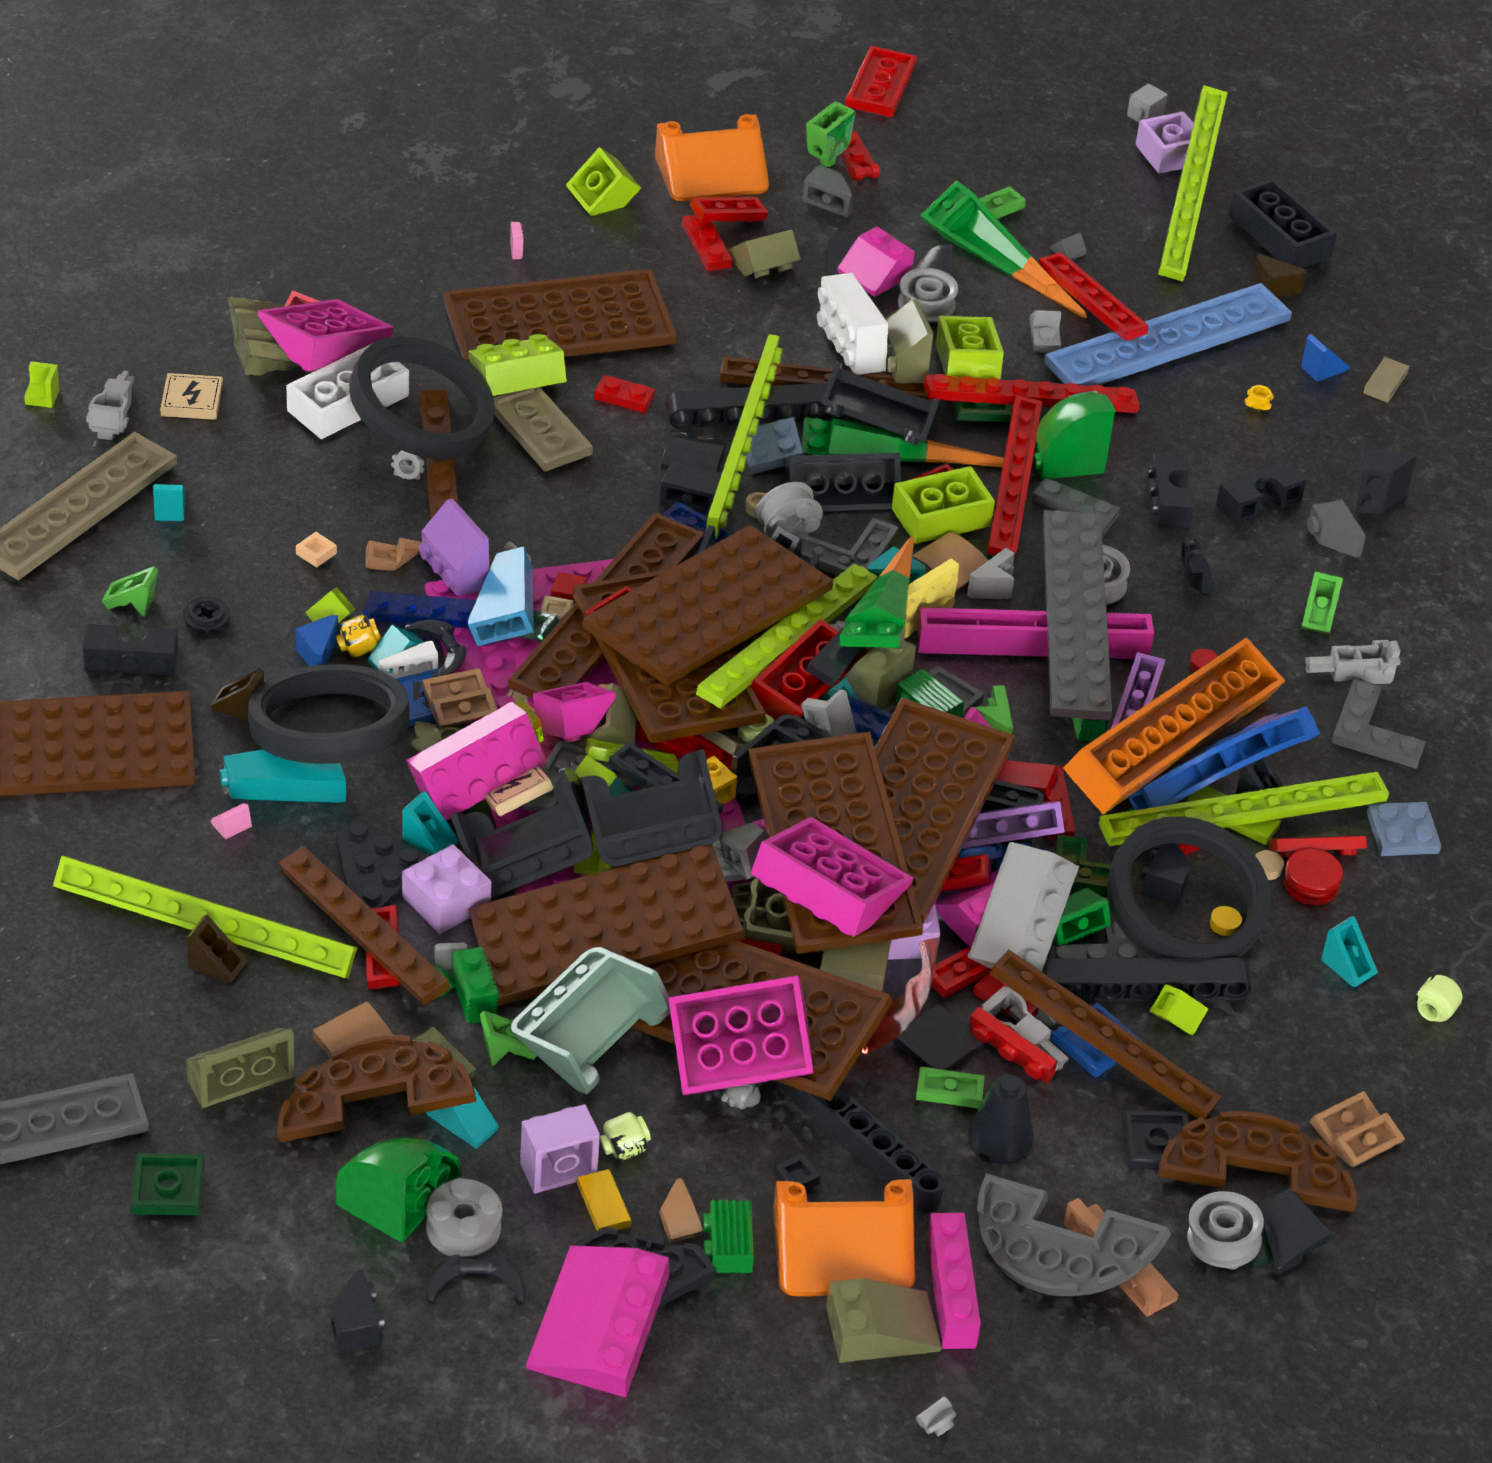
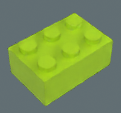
[936,316,1004,379]
[469,334,566,396]
[892,466,995,544]

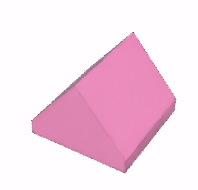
[210,803,252,839]

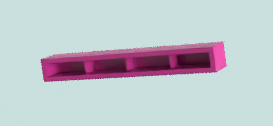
[917,607,1154,659]

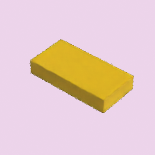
[577,1169,631,1231]

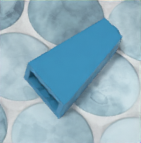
[468,546,534,647]

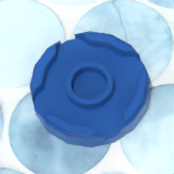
[957,843,1004,859]

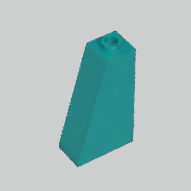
[219,749,346,803]

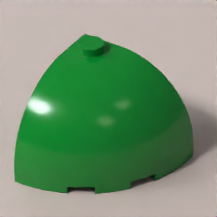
[1032,391,1115,480]
[335,1138,462,1243]

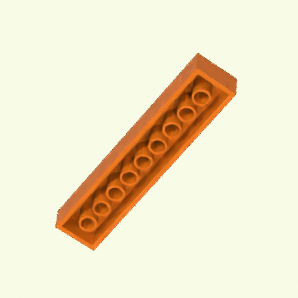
[1063,637,1285,815]

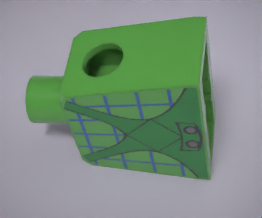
[806,101,856,167]

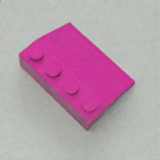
[258,299,394,372]
[751,817,914,936]
[668,976,814,1095]
[526,1246,669,1398]

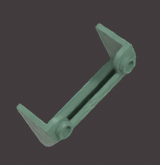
[511,947,671,1095]

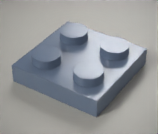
[746,417,804,475]
[1366,802,1441,856]

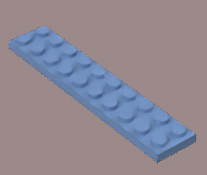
[1044,283,1292,386]

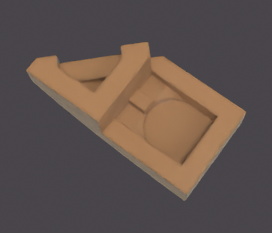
[365,538,422,571]
[659,1178,703,1243]

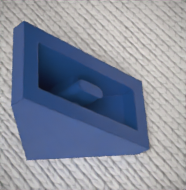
[1301,334,1350,382]
[296,615,338,666]

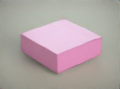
[510,222,524,259]

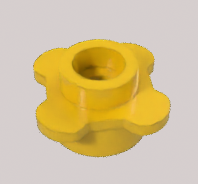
[1245,385,1274,410]

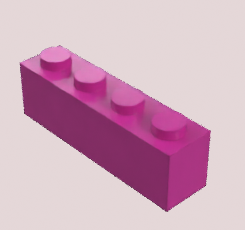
[927,1213,981,1349]

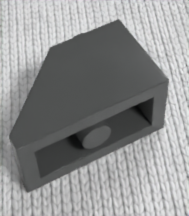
[802,165,852,218]
[1307,500,1366,557]
[720,822,768,879]

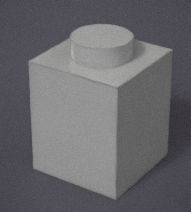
[1127,83,1168,122]

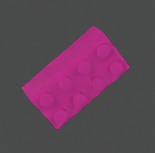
[406,702,547,820]

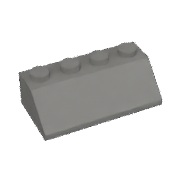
[968,842,1079,972]

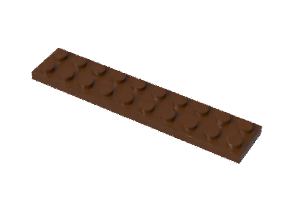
[508,513,705,699]

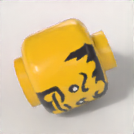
[336,615,381,658]

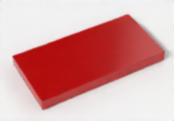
[845,46,917,117]

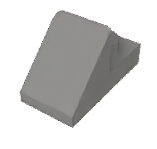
[1030,310,1061,353]
[967,548,1015,599]

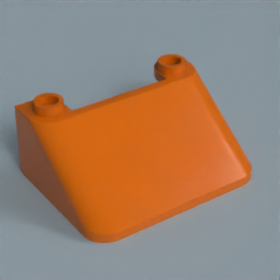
[655,114,769,201]
[773,1179,915,1296]

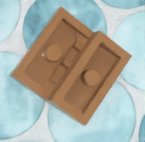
[912,531,989,592]
[422,668,497,728]
[313,1001,393,1058]
[1310,1091,1405,1167]

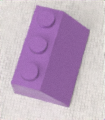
[419,498,489,596]

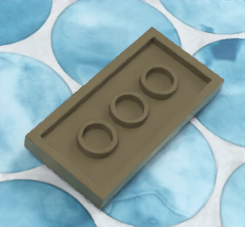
[494,387,593,472]

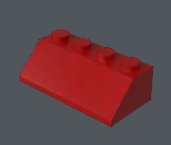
[751,619,868,720]

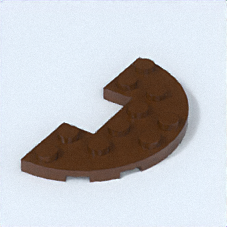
[277,1035,477,1142]
[1157,1111,1357,1212]

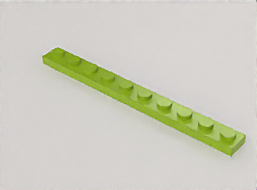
[1158,85,1227,282]
[706,334,783,539]
[696,564,878,709]
[1098,772,1389,846]
[53,856,358,978]

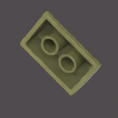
[886,299,933,383]
[186,1028,295,1108]

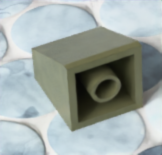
[845,640,916,721]

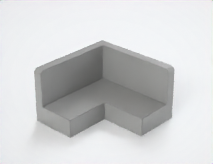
[801,690,857,737]

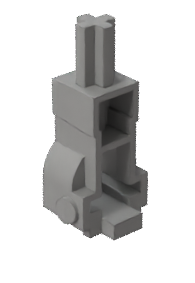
[86,371,134,440]
[1305,640,1400,684]
[982,986,1068,1071]

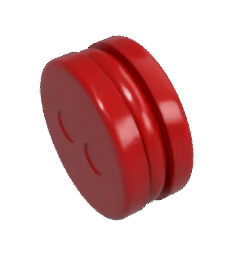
[1283,848,1343,906]

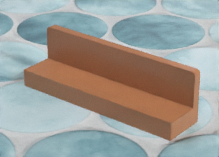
[1064,1198,1178,1317]

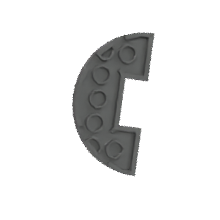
[977,1173,1171,1296]

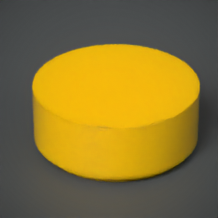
[1209,906,1242,936]

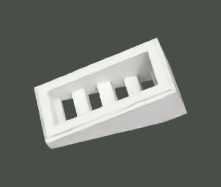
[379,641,438,679]

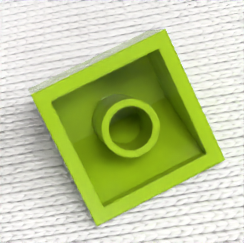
[566,147,641,216]

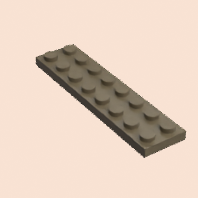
[0,432,177,581]

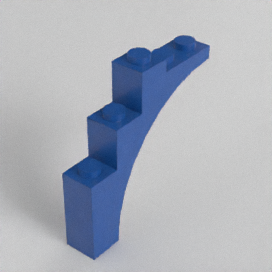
[1128,706,1320,810]

